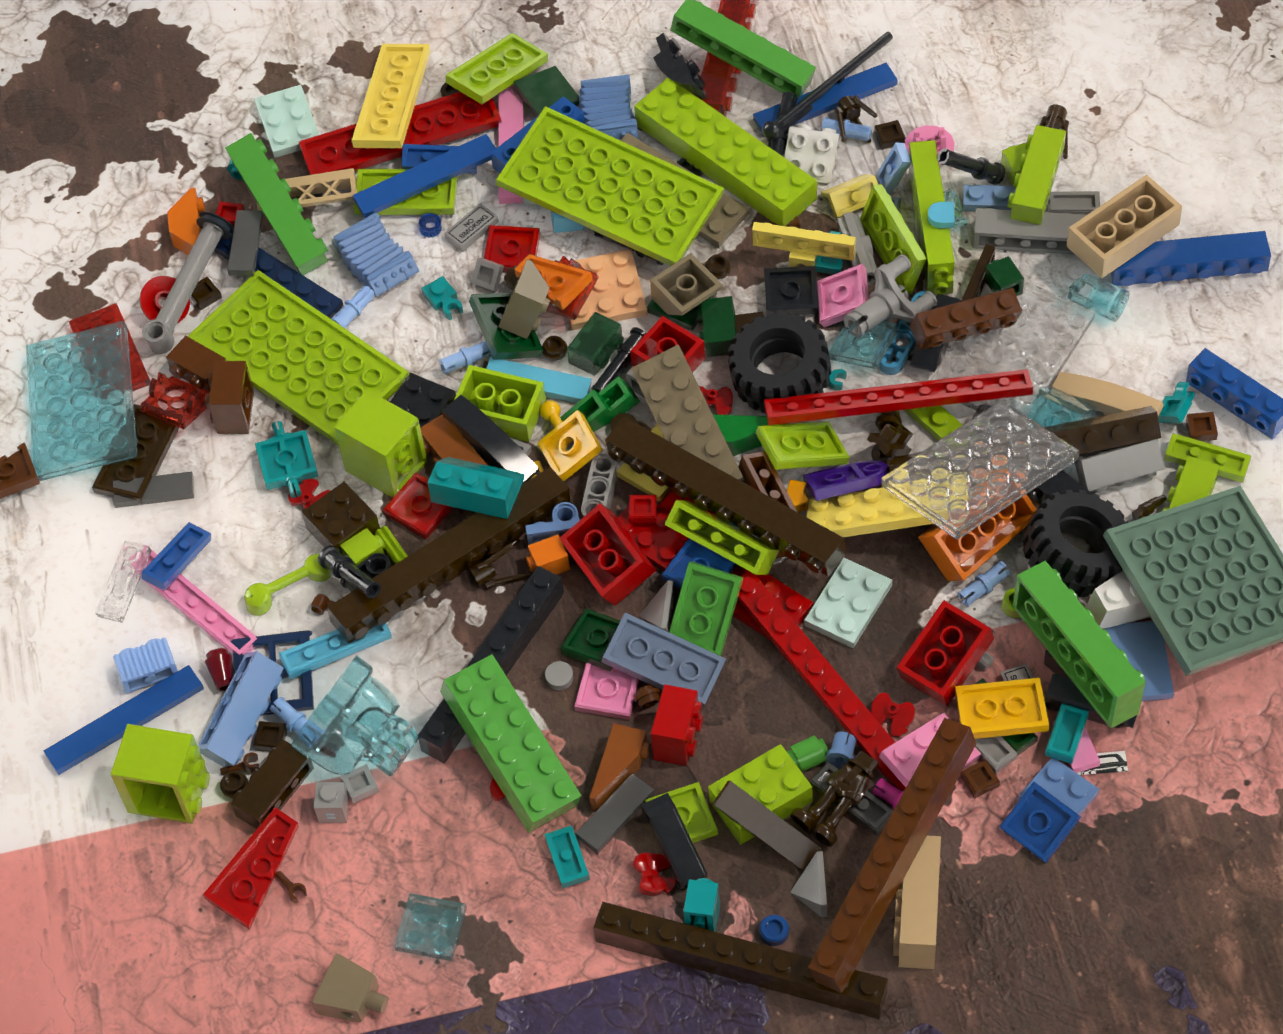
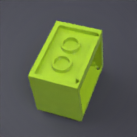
[334,389,427,498]
[110,724,210,824]

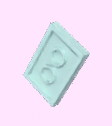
[254,85,319,158]
[804,558,892,648]

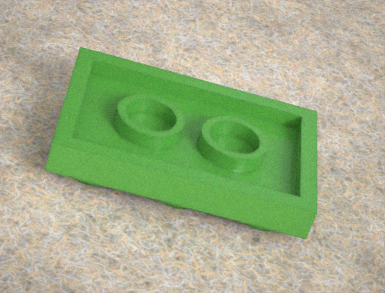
[669,561,744,656]

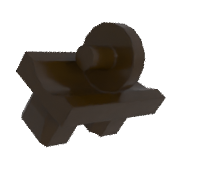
[866,424,913,463]

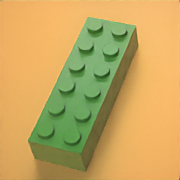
[1013,561,1146,729]
[440,654,582,833]

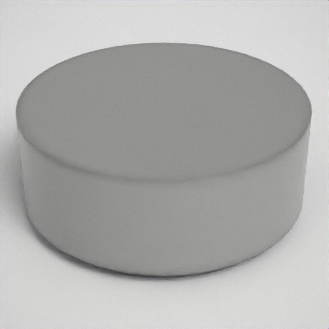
[545,661,574,690]

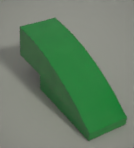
[560,376,641,432]

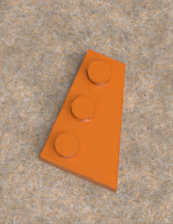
[515,254,593,310]

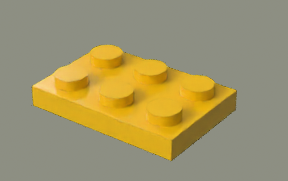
[955,678,1049,739]

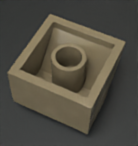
[650,253,723,315]
[498,259,550,339]

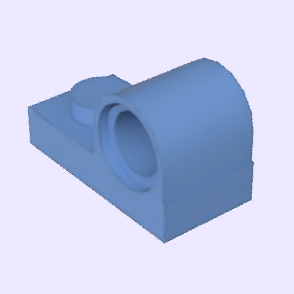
[525,502,580,545]

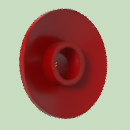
[139,276,190,323]

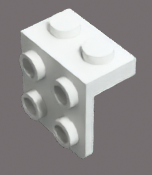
[784,124,842,184]

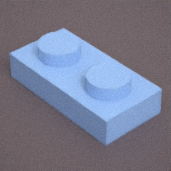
[875,143,911,196]
[963,185,1015,211]

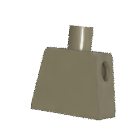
[312,953,389,1022]

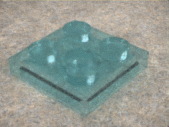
[829,321,899,369]
[394,893,467,961]

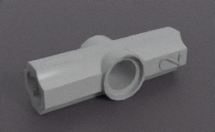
[837,212,877,286]

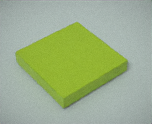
[645,782,718,843]

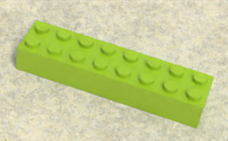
[634,77,817,227]

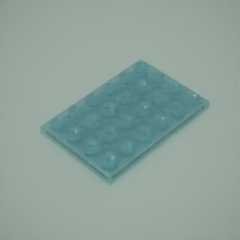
[26,321,138,481]

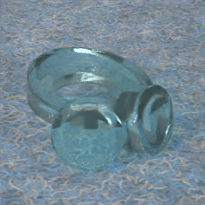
[943,189,968,226]

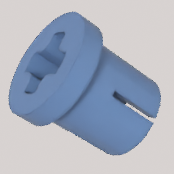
[826,732,856,769]

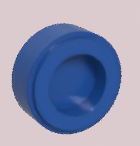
[759,915,789,946]

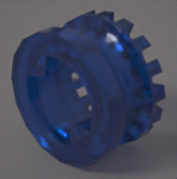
[419,213,442,238]

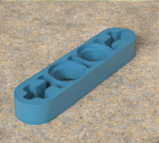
[879,291,931,375]

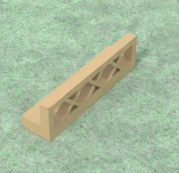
[257,168,357,214]

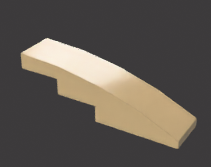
[1049,372,1164,416]

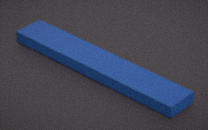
[753,62,898,137]
[353,133,496,219]
[43,665,204,775]

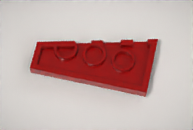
[203,807,299,930]

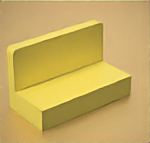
[821,174,878,218]

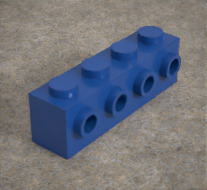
[491,96,585,174]
[1186,348,1283,440]

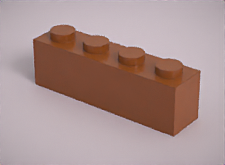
[420,414,488,466]

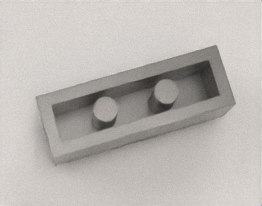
[1073,439,1165,493]

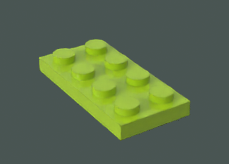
[446,33,548,104]
[353,169,458,215]
[860,184,927,294]

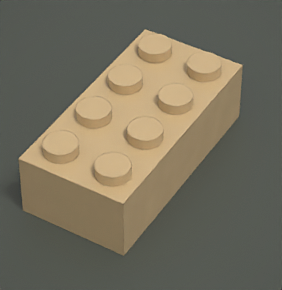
[1067,174,1182,279]
[893,835,941,969]

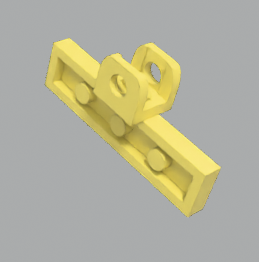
[752,222,856,267]

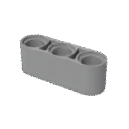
[581,454,617,518]

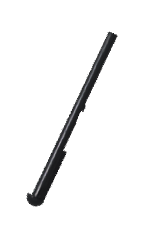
[763,32,893,139]

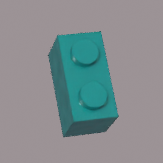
[683,878,720,932]

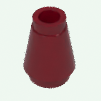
[205,648,233,692]

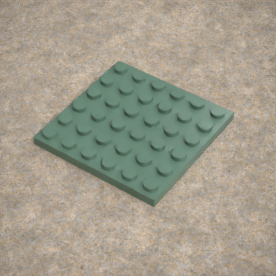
[1103,485,1283,676]

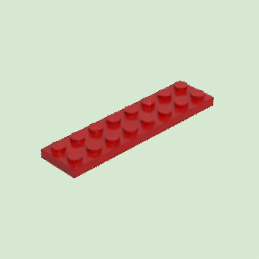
[298,92,502,175]
[617,493,814,640]

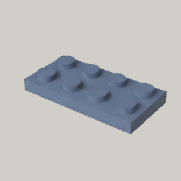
[601,613,726,709]

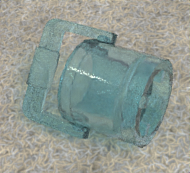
[1067,274,1130,322]

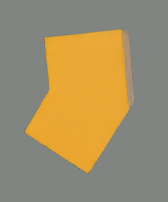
[787,479,809,513]

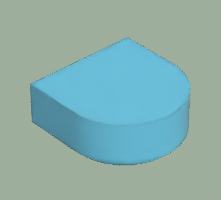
[928,202,955,228]

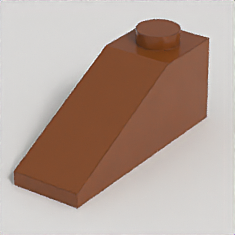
[589,723,651,811]

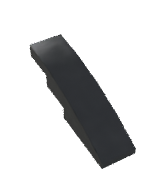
[442,395,539,484]

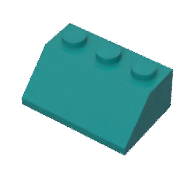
[428,457,525,519]

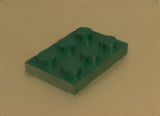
[469,292,544,360]

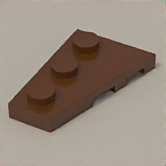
[0,442,40,499]

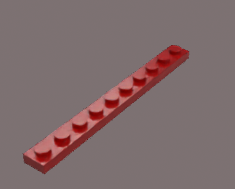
[764,369,1033,425]
[737,571,906,791]

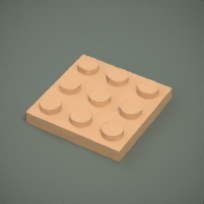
[562,249,648,331]

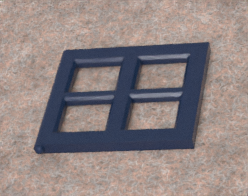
[230,630,314,716]

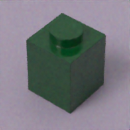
[985,256,1024,296]

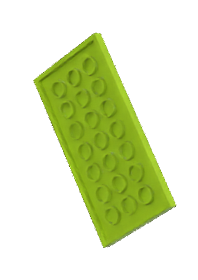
[496,106,724,266]
[188,270,409,446]

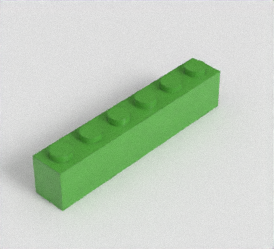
[670,0,816,101]
[225,133,328,276]

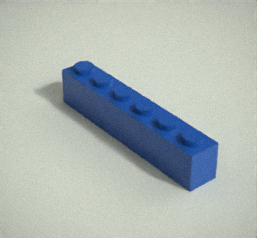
[1111,231,1271,286]

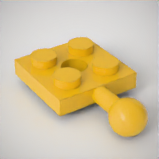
[537,400,603,481]

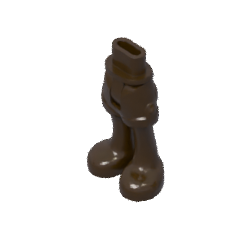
[790,751,878,847]

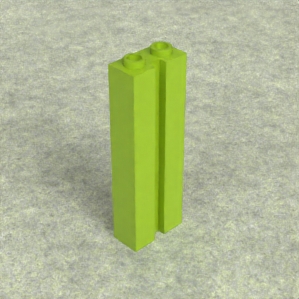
[909,140,955,295]

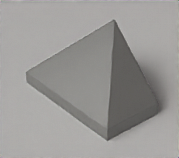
[639,580,675,632]
[790,851,827,917]

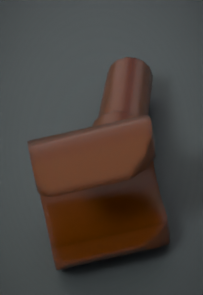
[311,594,334,615]
[220,752,259,775]
[276,871,307,903]

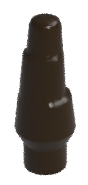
[1132,495,1167,520]

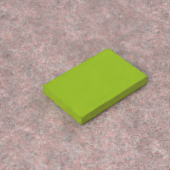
[756,421,850,470]

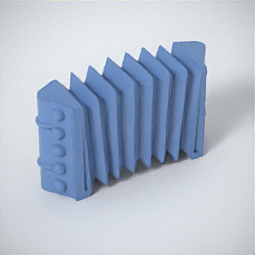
[579,74,639,140]
[331,212,419,297]

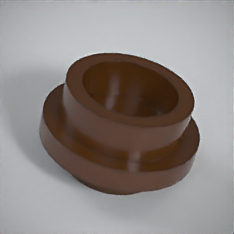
[633,685,661,709]

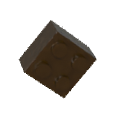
[302,481,380,556]

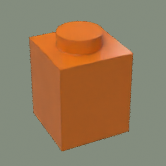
[526,534,570,575]

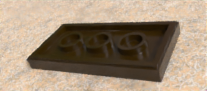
[92,404,183,504]

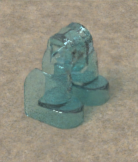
[292,655,418,777]

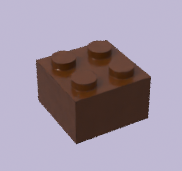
[205,361,254,434]

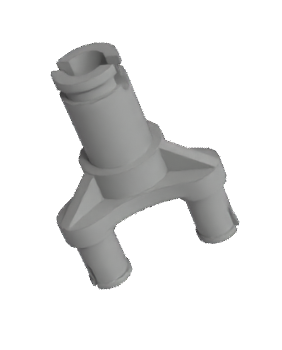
[844,254,937,338]

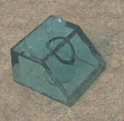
[1024,385,1097,459]

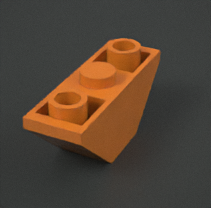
[167,188,205,255]

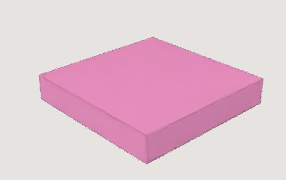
[817,264,869,327]
[574,662,640,720]

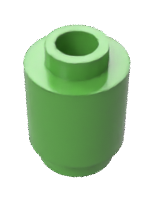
[786,735,828,772]

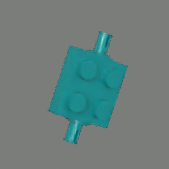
[255,421,319,498]

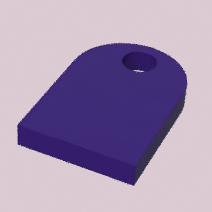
[803,460,889,501]

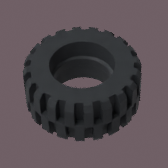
[728,312,831,414]
[1022,490,1129,597]

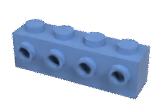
[198,651,284,767]

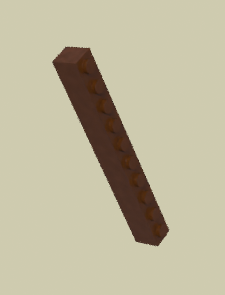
[808,717,977,993]

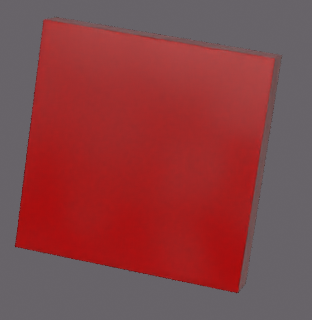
[484,225,540,272]
[383,472,454,539]

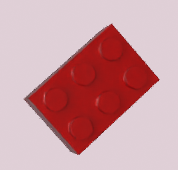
[559,503,657,606]
[896,600,994,707]

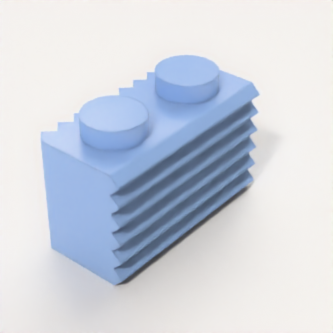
[113,637,178,694]

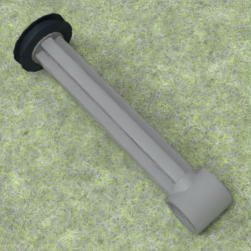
[142,212,234,354]

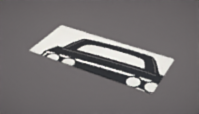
[1077,751,1128,775]

